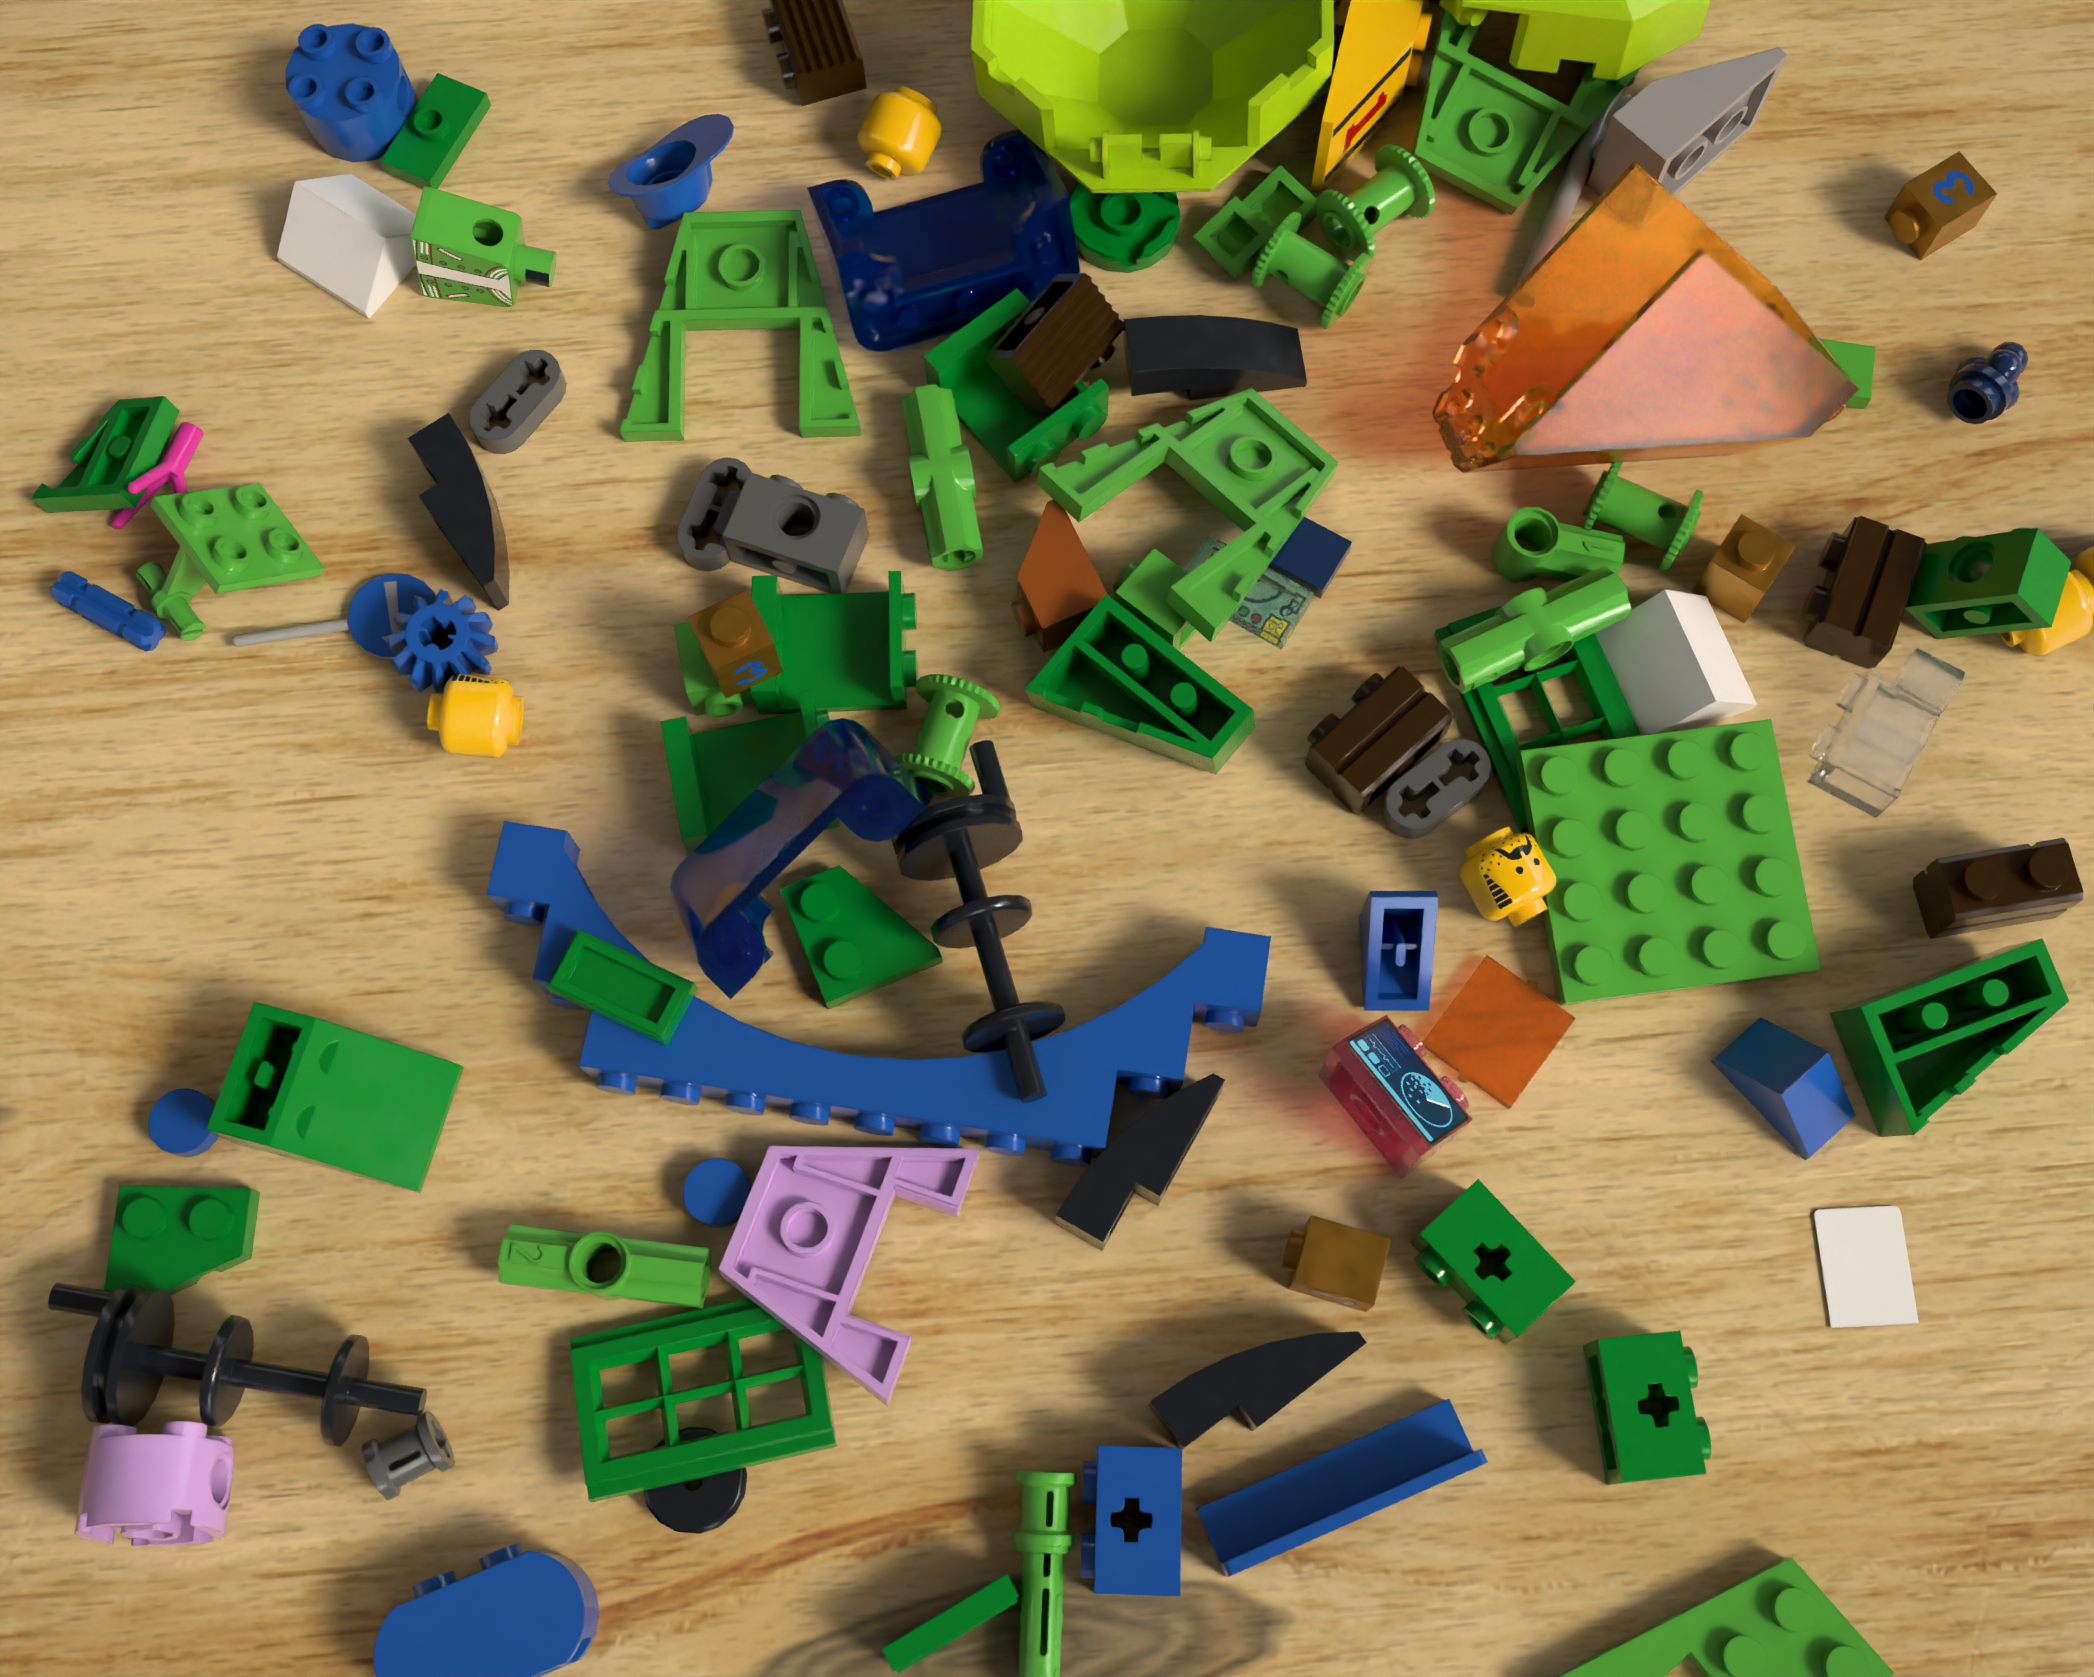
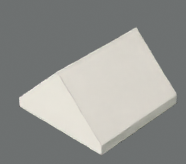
[277,173,416,319]
[1595,590,1757,735]

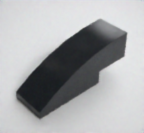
[1123,315,1307,401]
[407,412,510,611]
[1056,1073,1225,1251]
[1148,1331,1367,1450]

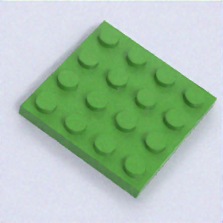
[1515,719,1821,1006]

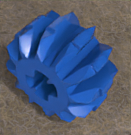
[388,589,498,693]

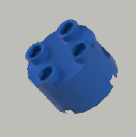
[286,23,418,162]

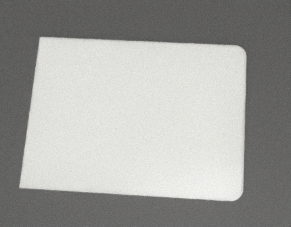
[1814,1206,1919,1328]

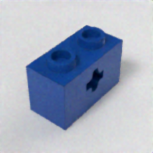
[1080,1445,1182,1596]

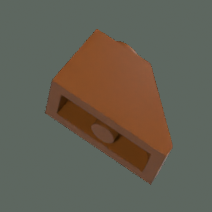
[1011,499,1108,653]

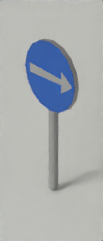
[231,573,436,659]

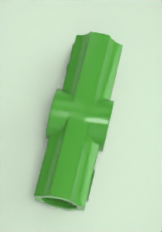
[901,384,984,571]
[1436,565,1632,694]
[498,1224,712,1308]

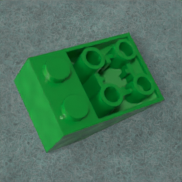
[206,1002,464,1193]

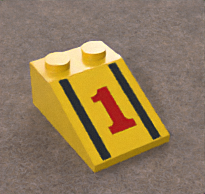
[1310,0,1432,193]

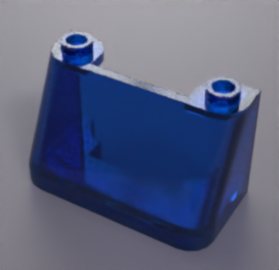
[807,129,1080,352]
[670,718,933,1000]

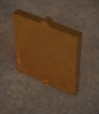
[1420,955,1576,1109]

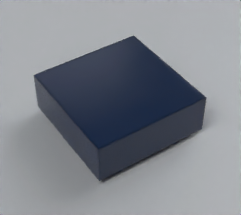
[1267,517,1352,599]

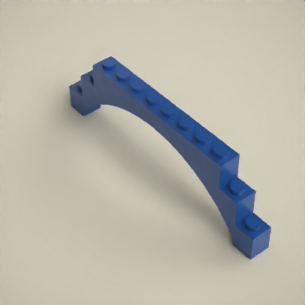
[486,821,1271,1167]

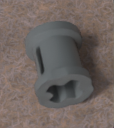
[362,1411,455,1500]

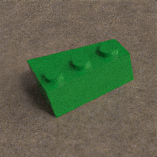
[1024,594,1256,775]
[1829,938,2069,1137]

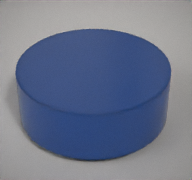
[148,1088,219,1157]
[683,1158,752,1228]

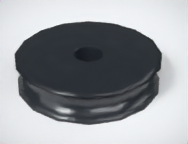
[643,1427,747,1534]

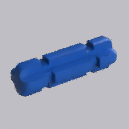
[50,571,166,651]

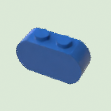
[373,1543,599,1677]

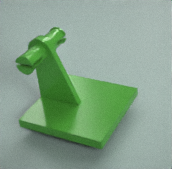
[136,483,325,641]

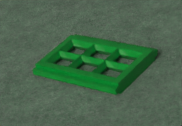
[1434,588,1641,832]
[570,1298,837,1503]

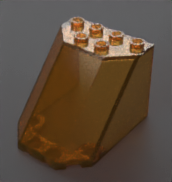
[1432,161,1859,473]

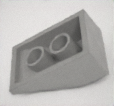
[1587,47,1787,229]

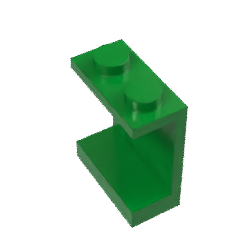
[924,288,1109,484]
[751,571,918,714]
[660,690,847,858]

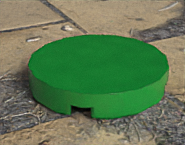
[1066,182,1180,273]

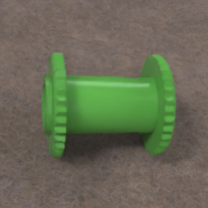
[1316,144,1435,262]
[1251,212,1370,329]
[1582,456,1704,571]
[889,674,1001,798]

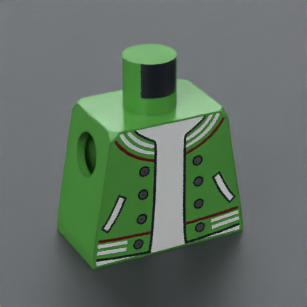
[410,186,557,307]

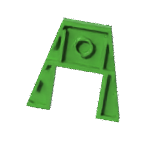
[1411,8,1643,215]
[620,210,861,442]
[1036,388,1338,642]
[1556,1557,1894,1677]

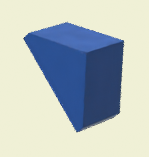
[1359,891,1438,1011]
[1711,1017,1856,1160]

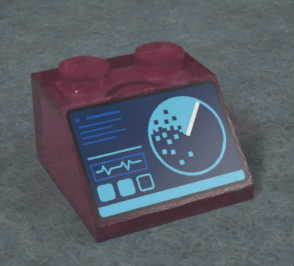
[1318,1015,1473,1179]

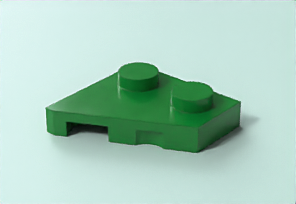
[32,396,179,513]
[780,865,943,1009]
[104,1185,260,1295]

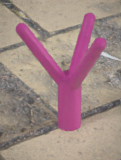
[111,422,203,529]

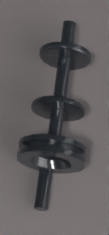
[891,740,1065,1103]
[48,1283,427,1447]

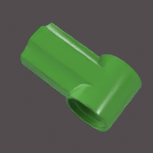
[1492,507,1626,582]

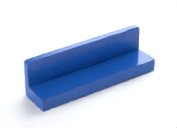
[1196,1399,1488,1577]

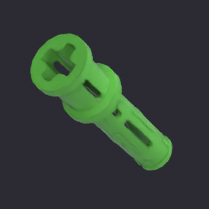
[1013,1470,1078,1677]

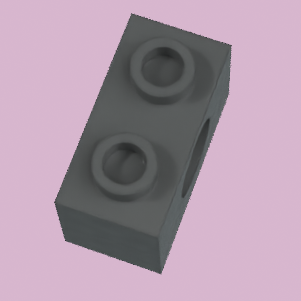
[722,472,869,594]

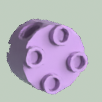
[75,1421,235,1546]

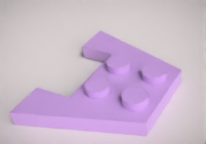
[718,1146,980,1407]

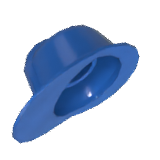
[607,114,734,229]

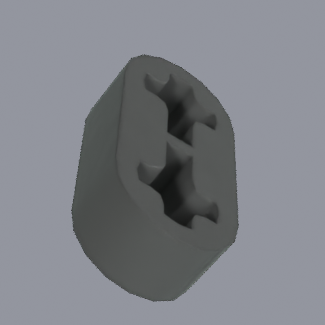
[469,350,567,454]
[677,457,752,572]
[1382,739,1491,839]

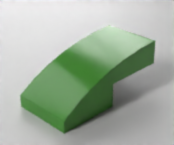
[1193,165,1317,278]

